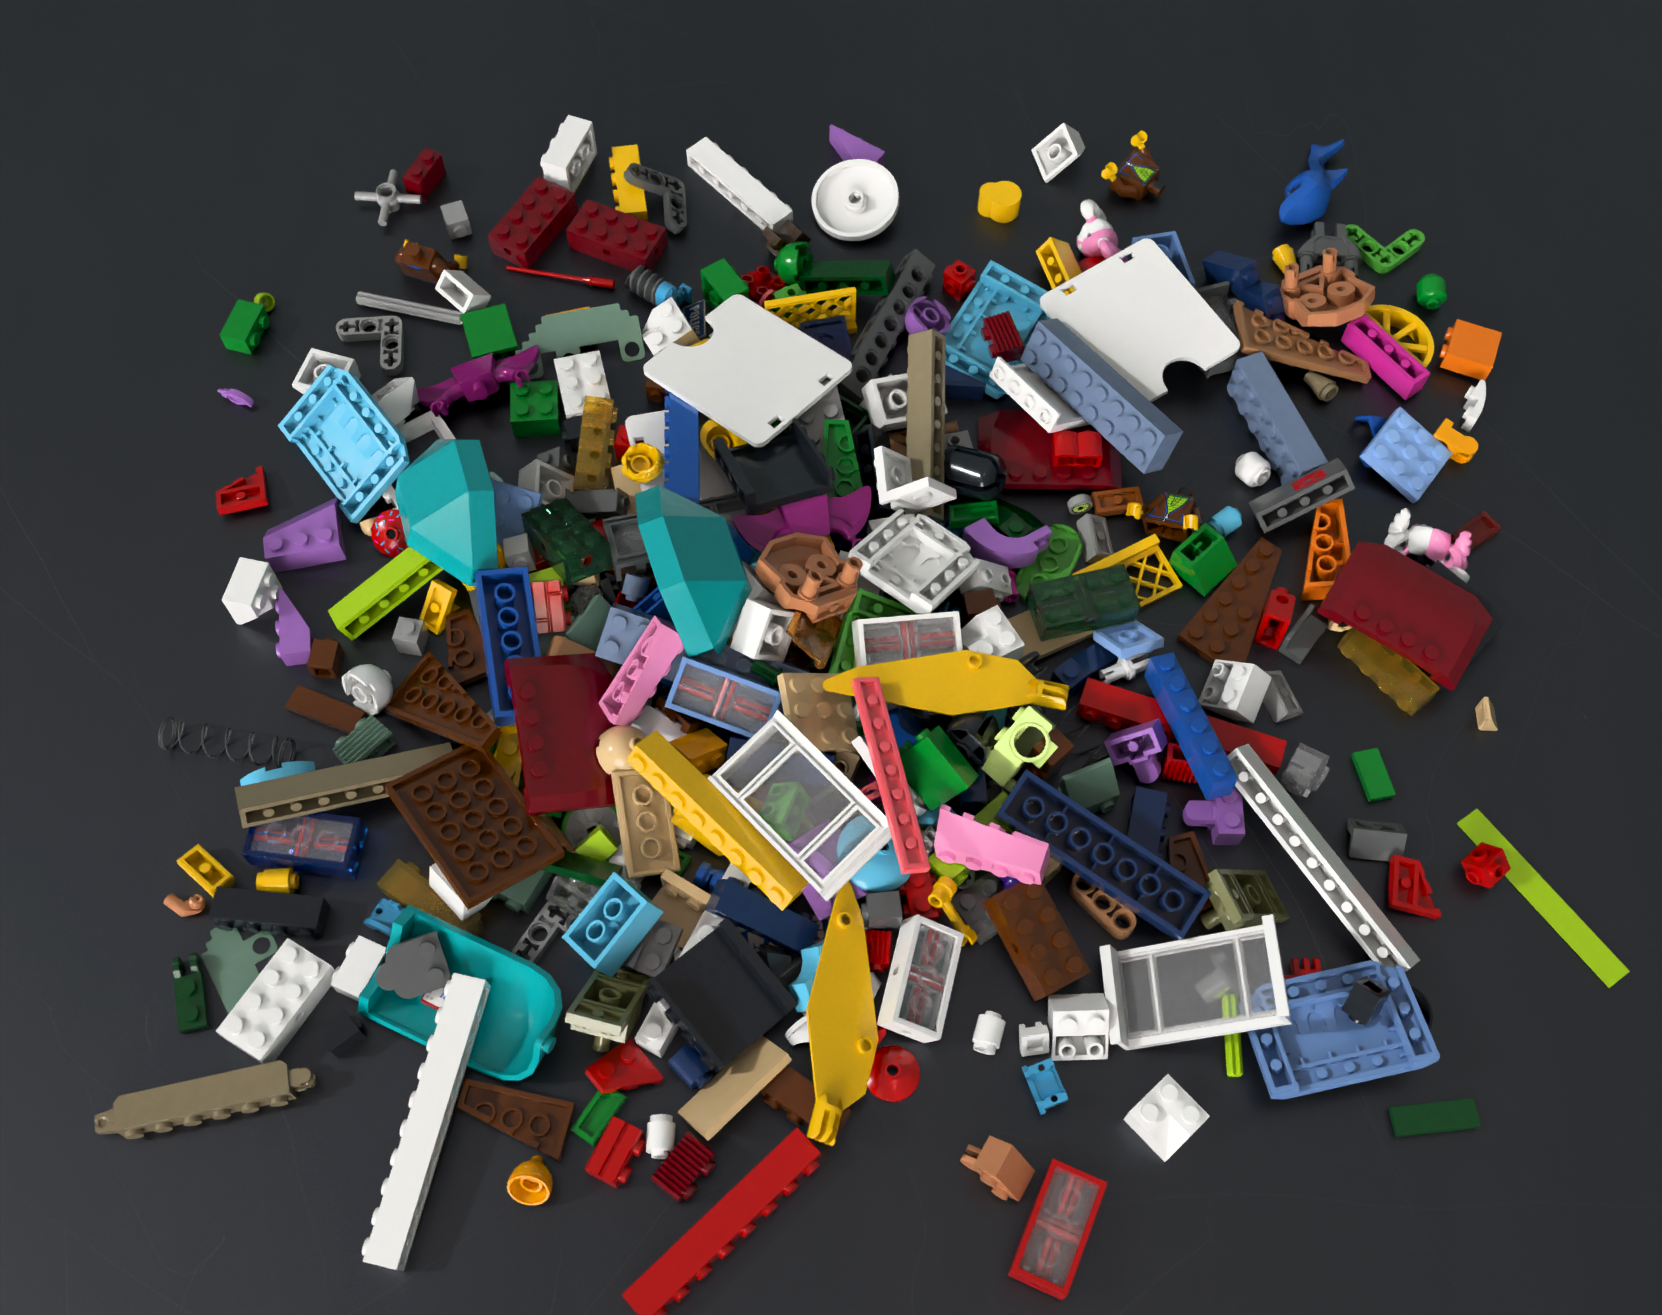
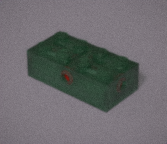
[521,498,613,585]
[1025,564,1141,642]

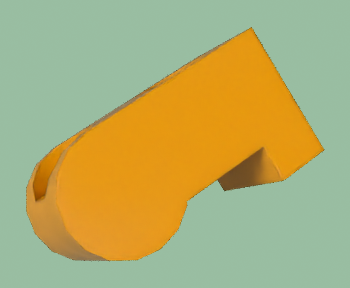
[1433,418,1478,464]

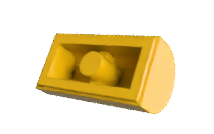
[176,844,235,898]

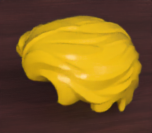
[621,443,665,484]

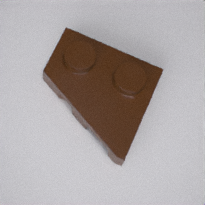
[655,695,710,734]

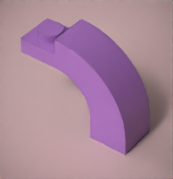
[962,518,1052,569]

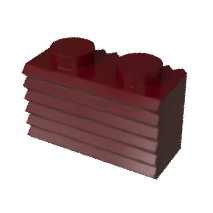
[402,147,446,201]
[980,311,1025,363]
[651,1131,717,1204]

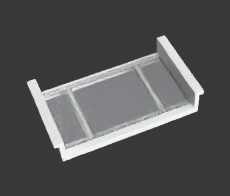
[708,710,892,902]
[1099,914,1292,1051]

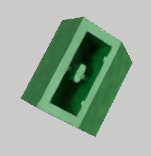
[1169,522,1237,597]

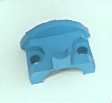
[363,898,404,937]
[1021,1058,1069,1115]

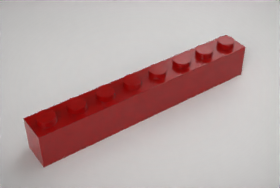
[1076,678,1287,777]
[622,1127,821,1315]

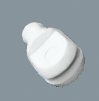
[1099,653,1149,684]

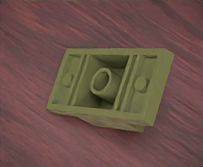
[1200,869,1290,931]
[565,968,651,1052]

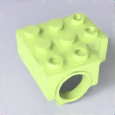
[981,706,1058,792]

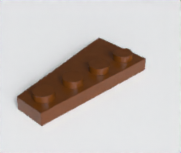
[457,1078,576,1162]

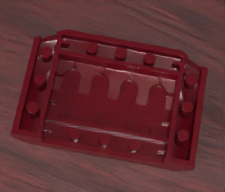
[977,410,1122,494]
[1317,542,1493,691]
[504,653,619,816]

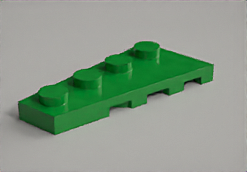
[819,419,863,497]

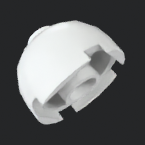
[342,664,393,716]

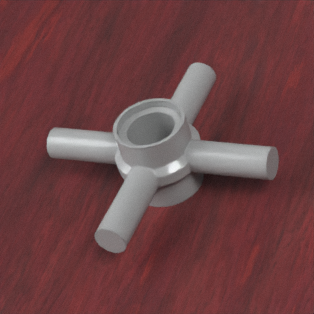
[355,170,422,226]

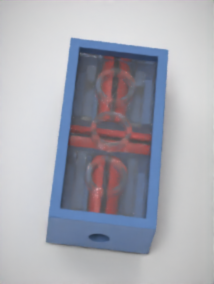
[665,654,781,738]

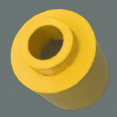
[256,868,299,894]

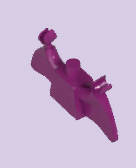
[417,345,540,417]
[732,486,871,554]

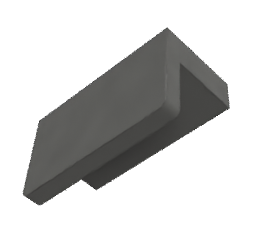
[1279,604,1328,665]
[1347,818,1408,862]

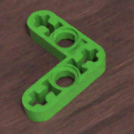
[1346,224,1425,274]

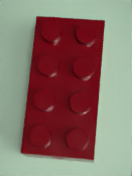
[488,176,578,269]
[566,199,668,271]

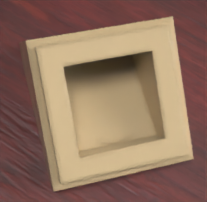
[1475,697,1498,731]

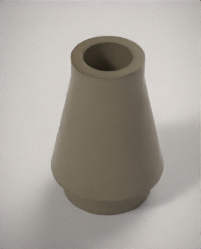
[1303,371,1338,402]

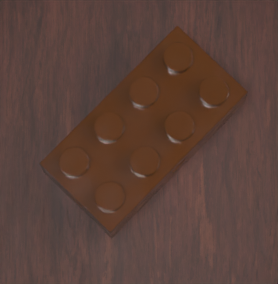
[982,882,1091,1001]

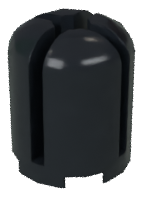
[944,444,1007,501]
[942,711,1000,773]

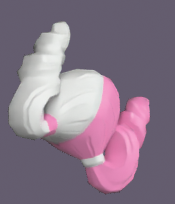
[1076,199,1128,263]
[1384,508,1472,571]

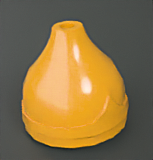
[507,1155,552,1205]

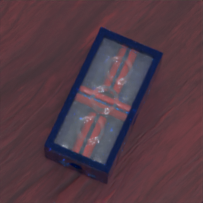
[241,812,368,879]

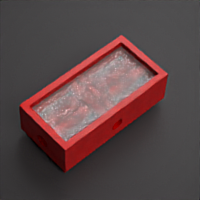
[1007,1159,1107,1300]

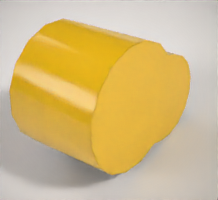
[977,181,1022,223]

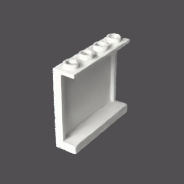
[989,357,1090,433]

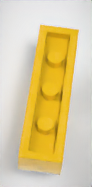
[1351,304,1434,369]

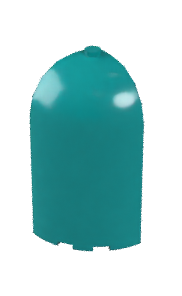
[358,905,562,1081]

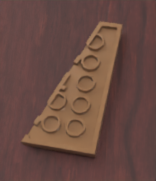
[1233,300,1372,384]

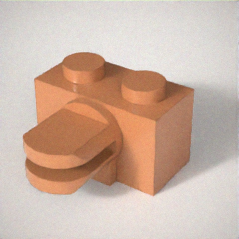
[960,1135,1035,1201]

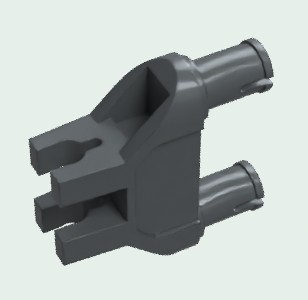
[1296,222,1362,279]

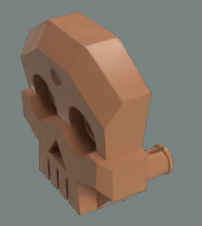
[1280,248,1375,327]
[754,532,863,623]

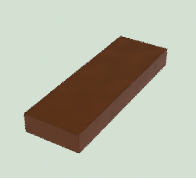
[285,685,367,734]

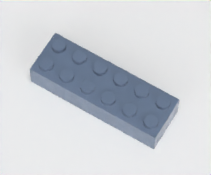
[1227,352,1328,485]

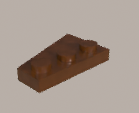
[446,608,487,687]
[1167,831,1214,913]

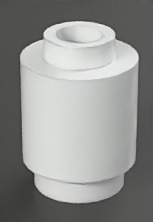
[972,1011,1006,1055]
[646,1114,676,1159]

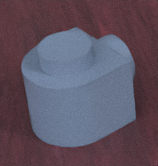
[622,572,651,602]

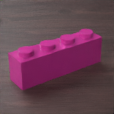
[1340,314,1430,401]

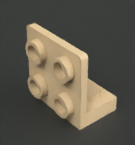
[652,869,711,949]

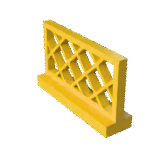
[764,287,857,340]
[1068,534,1183,629]

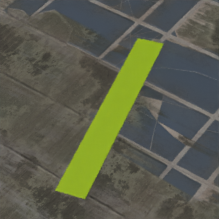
[1456,808,1630,988]

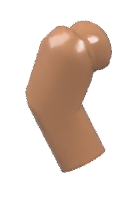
[164,893,205,917]

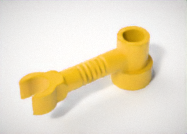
[928,876,978,947]

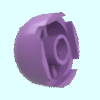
[905,296,951,335]

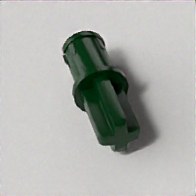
[750,659,784,688]

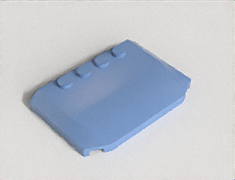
[1239,960,1440,1100]

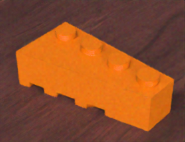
[1301,499,1351,601]

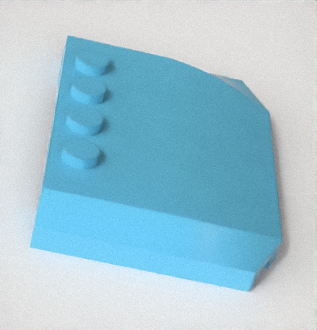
[944,260,1050,400]
[278,365,410,524]

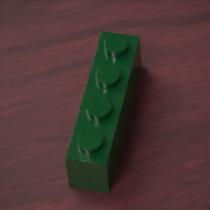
[799,260,896,296]

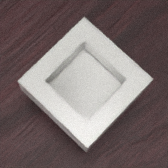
[1019,1021,1049,1057]

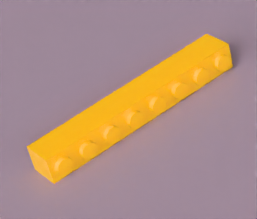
[627,730,809,911]

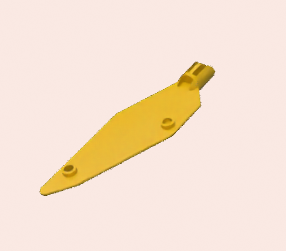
[823,650,1069,716]
[806,881,878,1146]

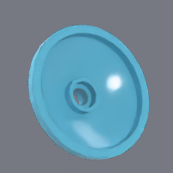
[837,815,911,893]

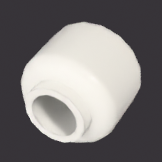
[1235,452,1271,487]

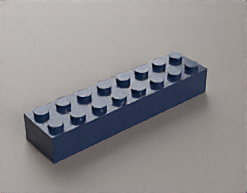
[994,769,1211,941]

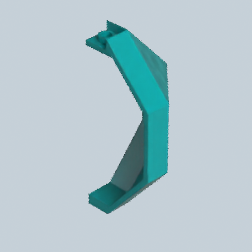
[395,439,498,586]
[635,485,752,658]

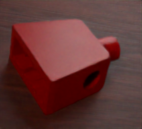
[1253,587,1296,650]

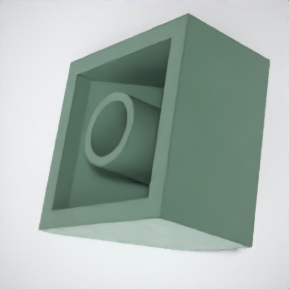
[1058,757,1120,813]

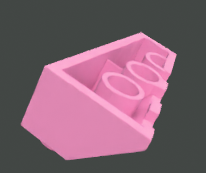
[598,615,684,726]
[934,804,1050,885]

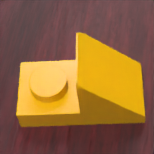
[419,579,460,635]

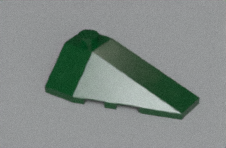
[948,494,1045,538]

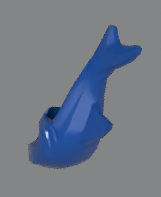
[1279,139,1348,225]

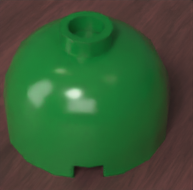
[774,242,814,287]

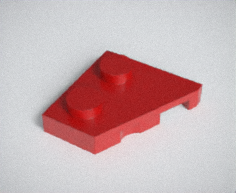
[216,466,268,516]
[1387,855,1441,920]
[585,1037,664,1095]

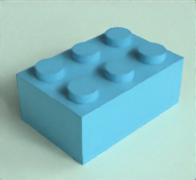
[562,872,664,978]

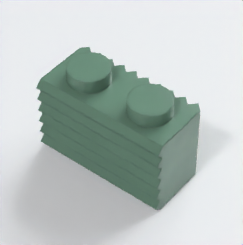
[332,714,396,764]

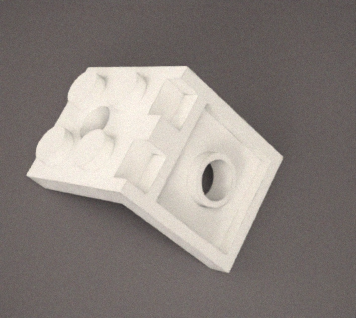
[874,446,957,515]

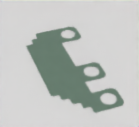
[515,303,645,379]
[201,927,278,1014]

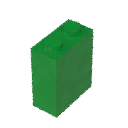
[460,303,518,363]
[898,725,979,811]

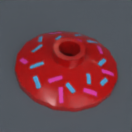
[371,509,409,557]

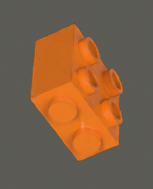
[1439,319,1502,381]

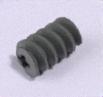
[625,265,674,306]

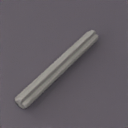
[356,291,463,325]

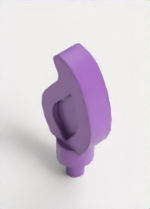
[218,388,255,407]

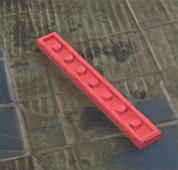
[851,677,931,875]

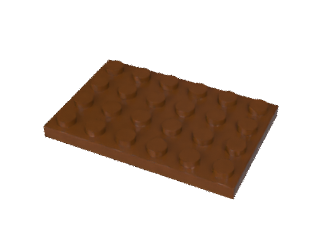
[385,745,564,910]

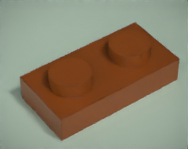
[1091,486,1144,517]

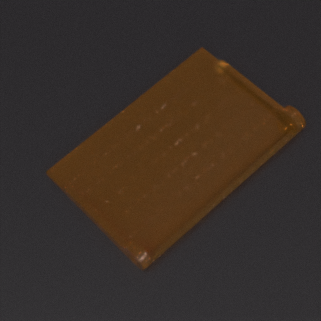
[785,610,842,669]

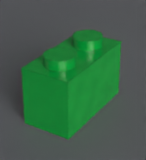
[219,299,270,355]

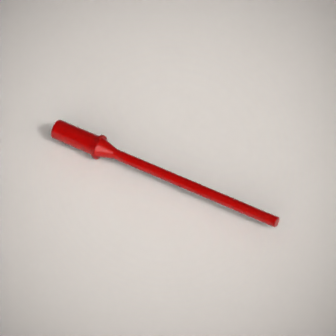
[507,266,615,289]

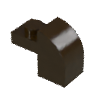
[761,219,811,257]

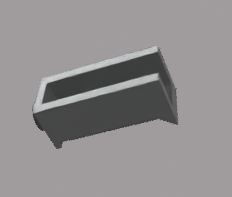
[563,488,630,521]

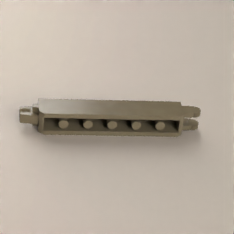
[94,1060,317,1139]

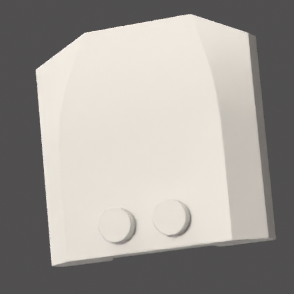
[848,509,980,614]

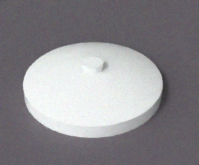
[811,159,899,241]

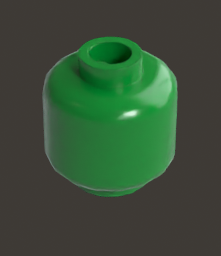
[1416,274,1448,309]

